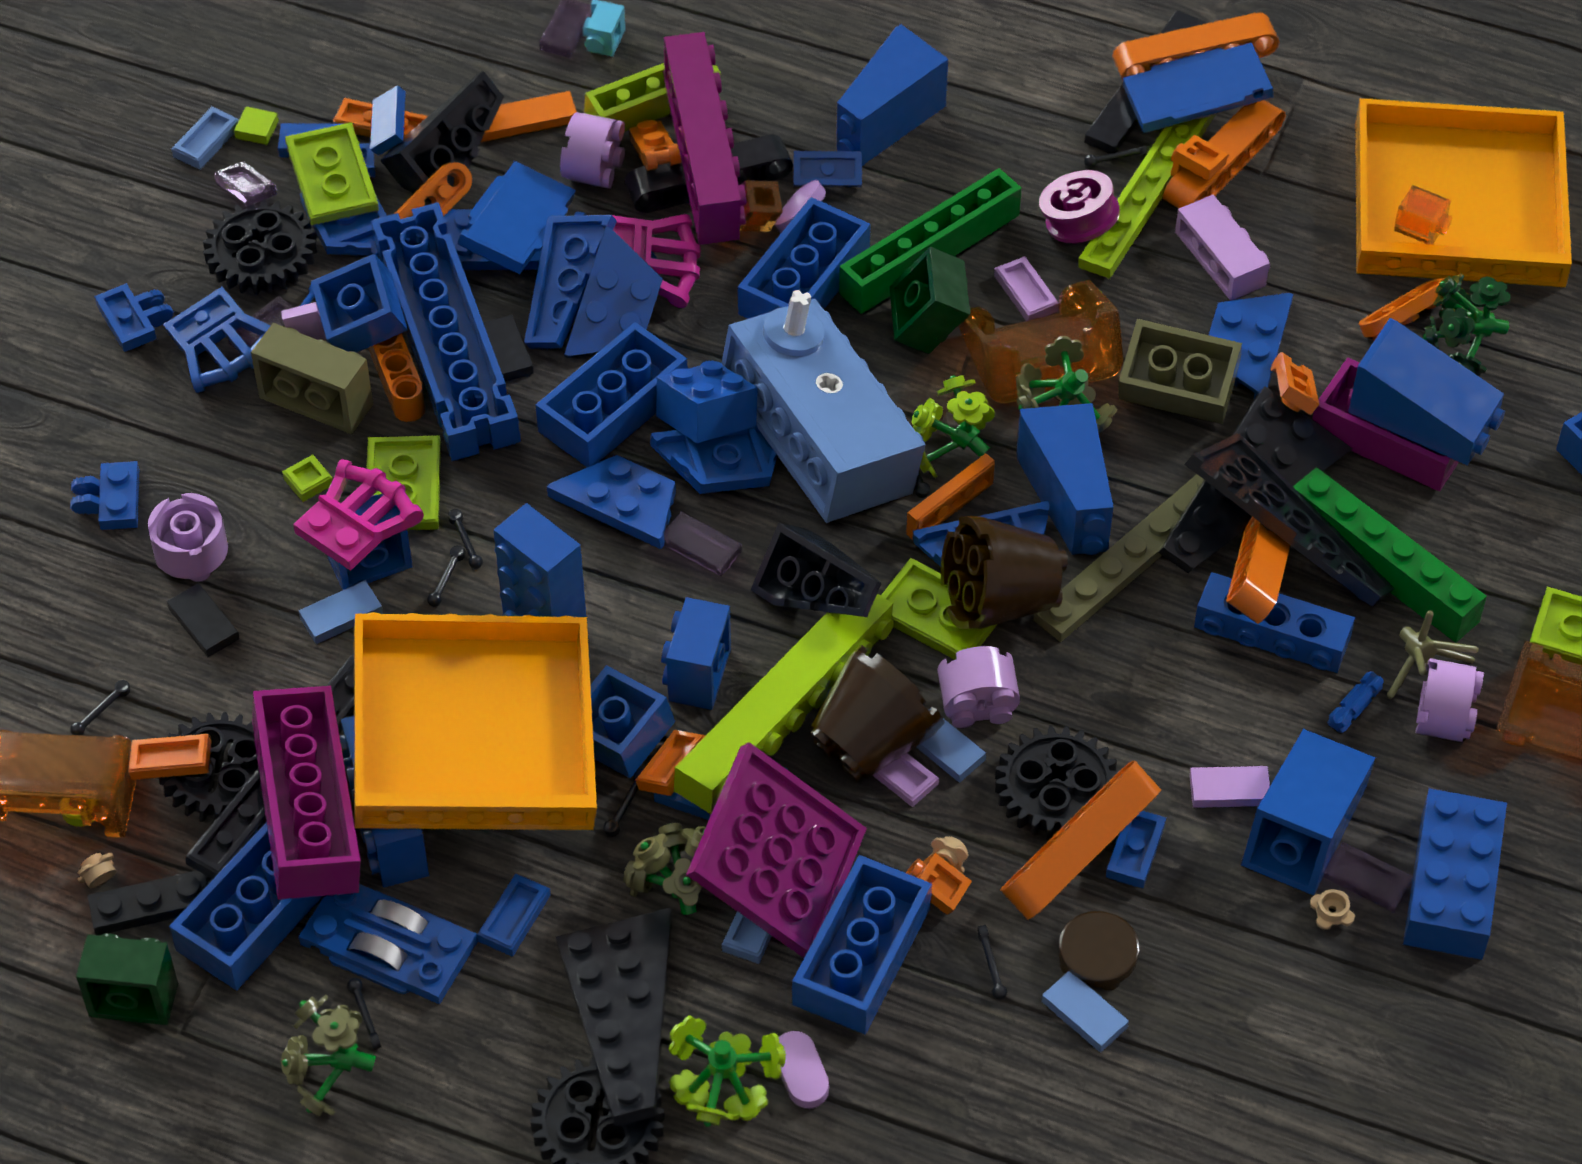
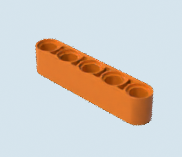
[1112,12,1279,81]
[1163,100,1285,209]
[368,333,425,422]
[1226,516,1290,624]
[1000,760,1161,920]

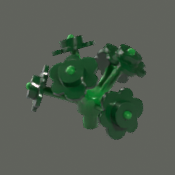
[1423,273,1511,376]

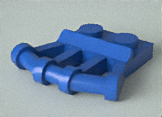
[163,287,271,393]

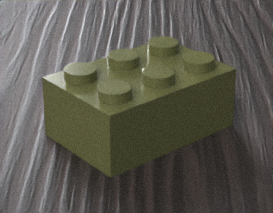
[1118,319,1242,424]
[251,323,373,434]

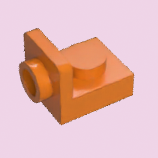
[1170,135,1229,181]
[906,853,972,915]

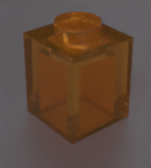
[740,181,783,232]
[1394,185,1452,245]

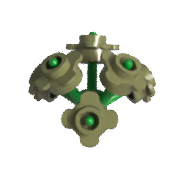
[624,823,706,915]

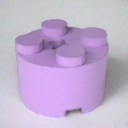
[560,113,625,188]
[148,493,228,582]
[938,646,1020,728]
[1415,658,1484,742]

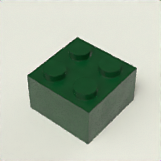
[889,247,970,354]
[76,934,178,1025]

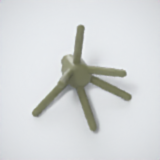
[1387,611,1479,699]

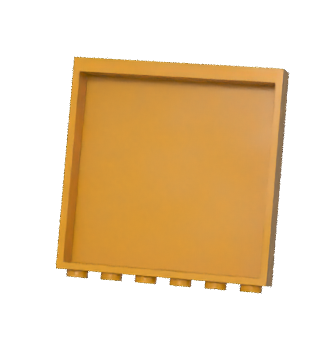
[1356,98,1572,287]
[354,612,597,830]

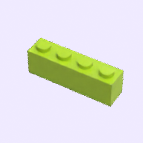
[584,63,721,132]

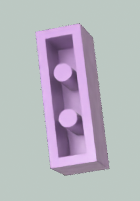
[1175,195,1270,301]

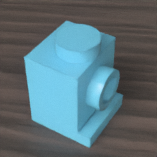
[583,0,625,57]

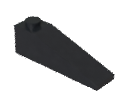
[380,70,504,203]
[751,523,882,617]

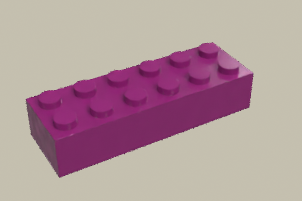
[664,32,746,245]
[252,686,360,899]

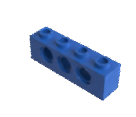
[1194,572,1355,673]

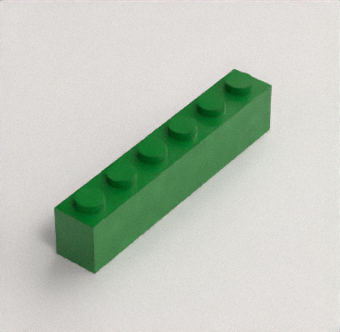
[839,168,1022,314]
[1293,467,1487,643]

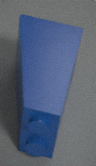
[837,24,948,166]
[1348,318,1505,466]
[1016,403,1113,555]
[1241,729,1375,896]

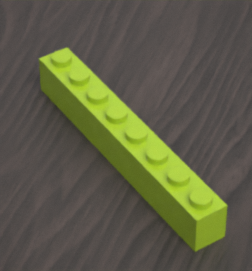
[674,594,894,814]

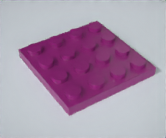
[686,742,867,958]

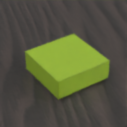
[234,107,279,145]
[282,455,333,502]

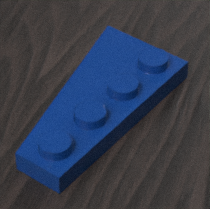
[524,215,617,349]

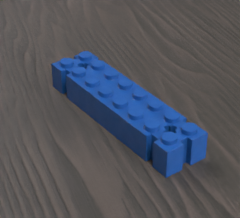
[371,202,521,461]

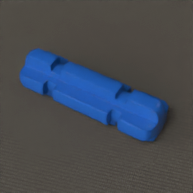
[1328,671,1384,733]

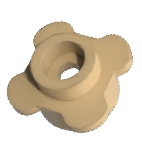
[929,837,968,874]
[78,853,117,888]
[1310,889,1355,930]

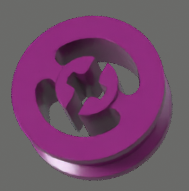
[1039,170,1120,243]

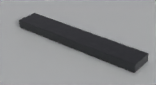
[1084,10,1206,154]

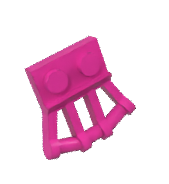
[612,214,701,308]
[293,459,424,571]

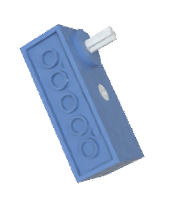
[722,290,925,523]

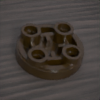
[1058,911,1139,991]

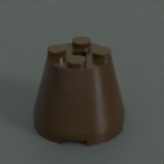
[941,516,1068,629]
[810,645,944,783]

